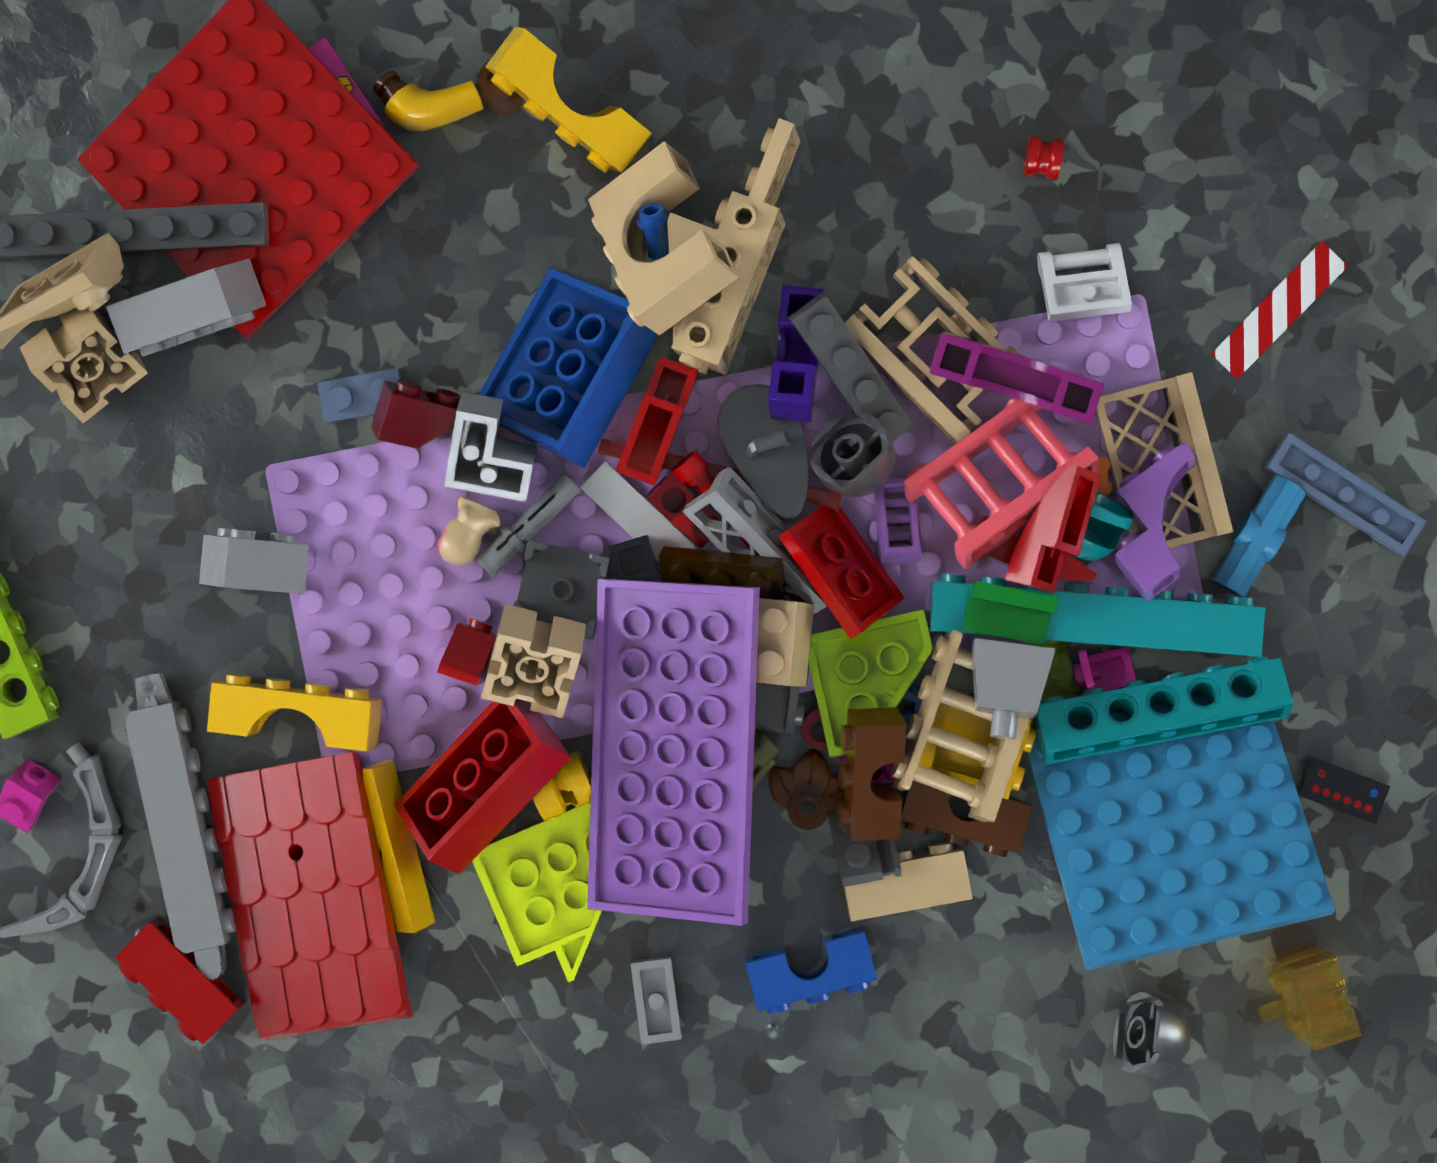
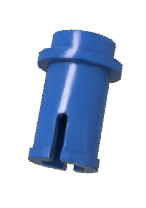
[636,203,669,260]

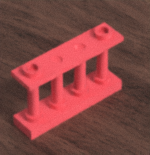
[903,397,1099,570]

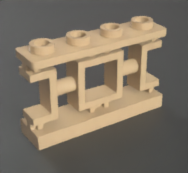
[845,256,1021,445]

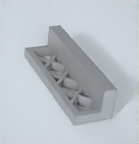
[682,466,827,614]

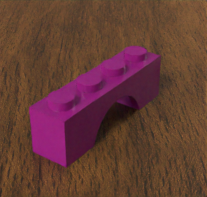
[929,331,1105,424]

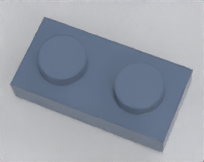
[317,368,401,424]

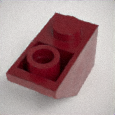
[371,379,461,449]

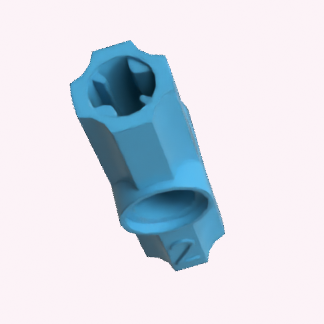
[1212,475,1307,597]

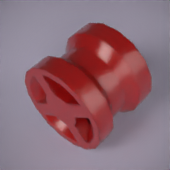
[1023,135,1064,181]

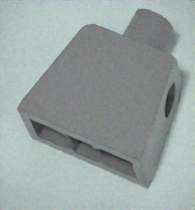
[972,638,1055,740]

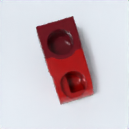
[644,471,720,549]

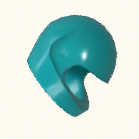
[1071,492,1134,561]

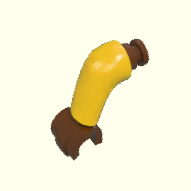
[373,60,525,131]

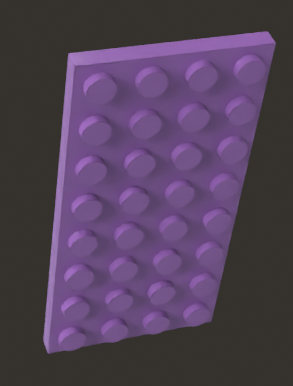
[587,578,760,926]

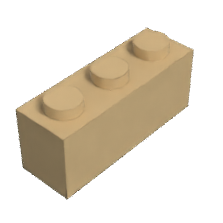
[844,841,973,922]

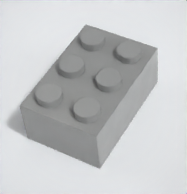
[106,258,267,357]

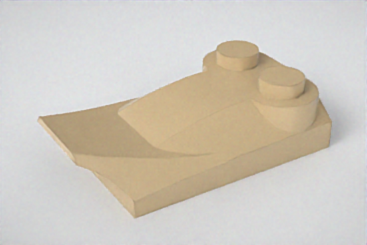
[0,233,125,350]

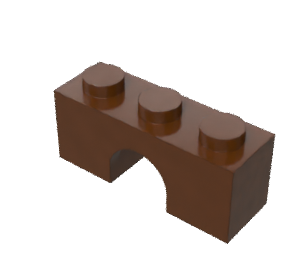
[837,707,906,841]
[901,780,1033,857]

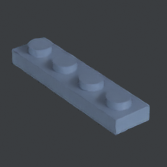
[1264,433,1427,556]

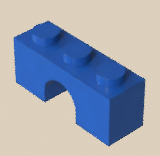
[745,926,878,1014]

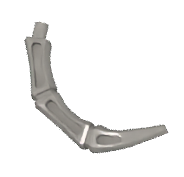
[0,742,123,938]

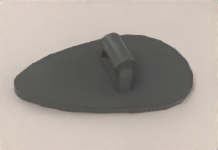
[717,384,809,520]

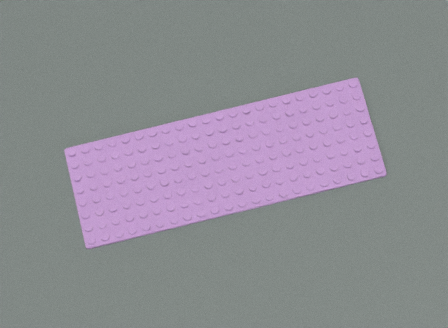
[265,294,1203,772]

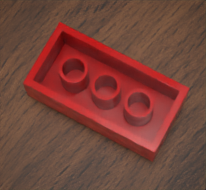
[394,699,571,874]

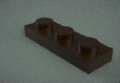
[659,546,786,600]

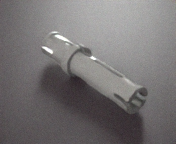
[475,473,582,578]

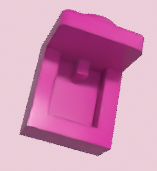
[1073,646,1137,691]
[0,759,61,834]

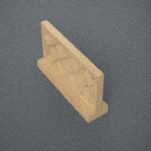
[1096,372,1234,548]

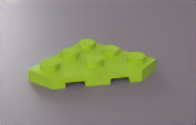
[808,609,933,758]

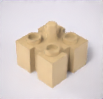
[19,307,148,423]
[481,604,587,718]

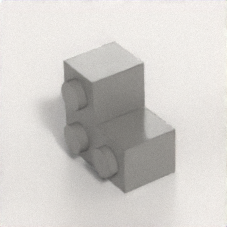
[444,392,537,502]
[199,528,309,594]

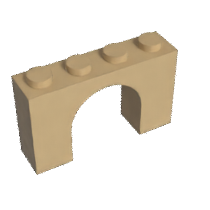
[588,141,739,336]

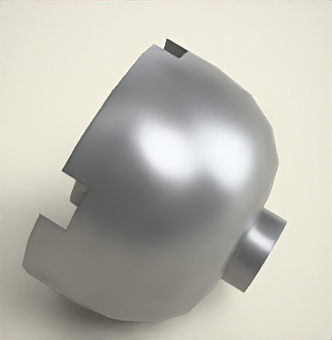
[810,413,895,497]
[1113,992,1191,1077]

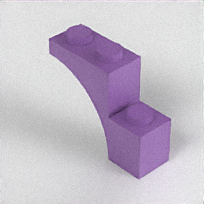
[1115,441,1195,602]

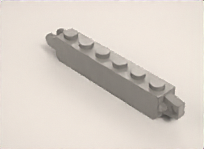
[125,673,236,981]

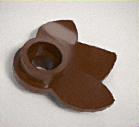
[769,749,844,831]

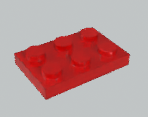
[778,498,905,639]

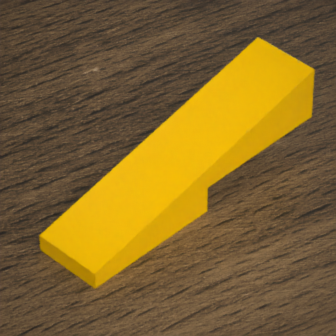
[363,759,436,933]

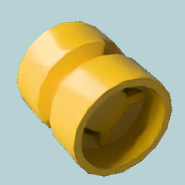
[533,750,591,821]

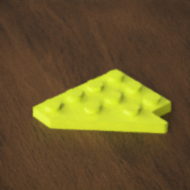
[472,802,602,983]

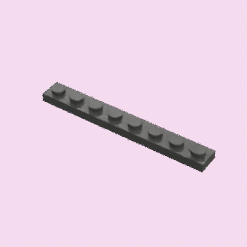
[0,202,269,259]

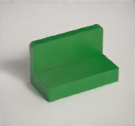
[962,580,1059,645]

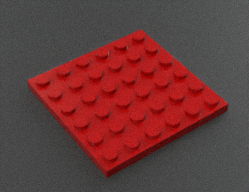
[77,0,420,338]

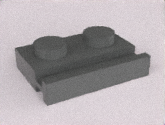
[828,809,902,887]

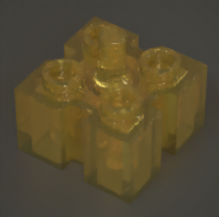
[1258,944,1362,1051]

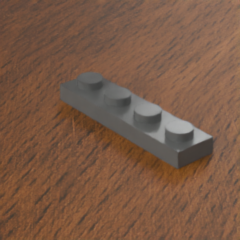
[788,293,914,442]

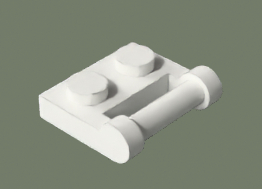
[1037,243,1132,322]

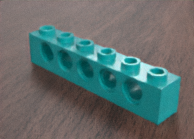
[1034,657,1293,765]

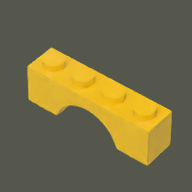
[485,27,651,173]
[207,673,383,751]

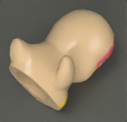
[438,497,500,566]

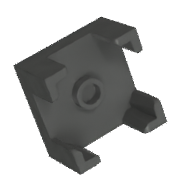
[514,540,611,639]

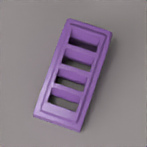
[874,476,923,565]

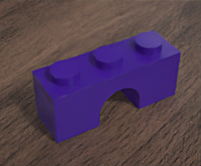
[768,285,824,422]

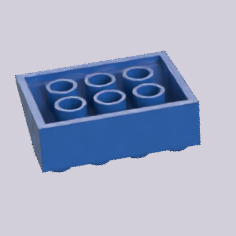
[478,268,659,469]

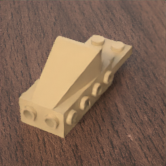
[667,118,800,375]

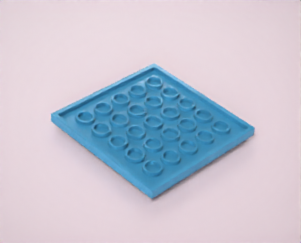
[1026,686,1335,971]

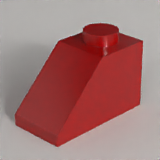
[437,618,497,686]

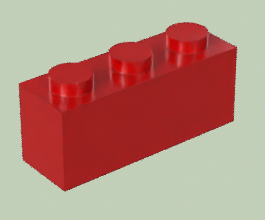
[115,917,245,1044]

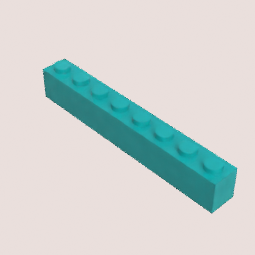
[927,574,1265,657]

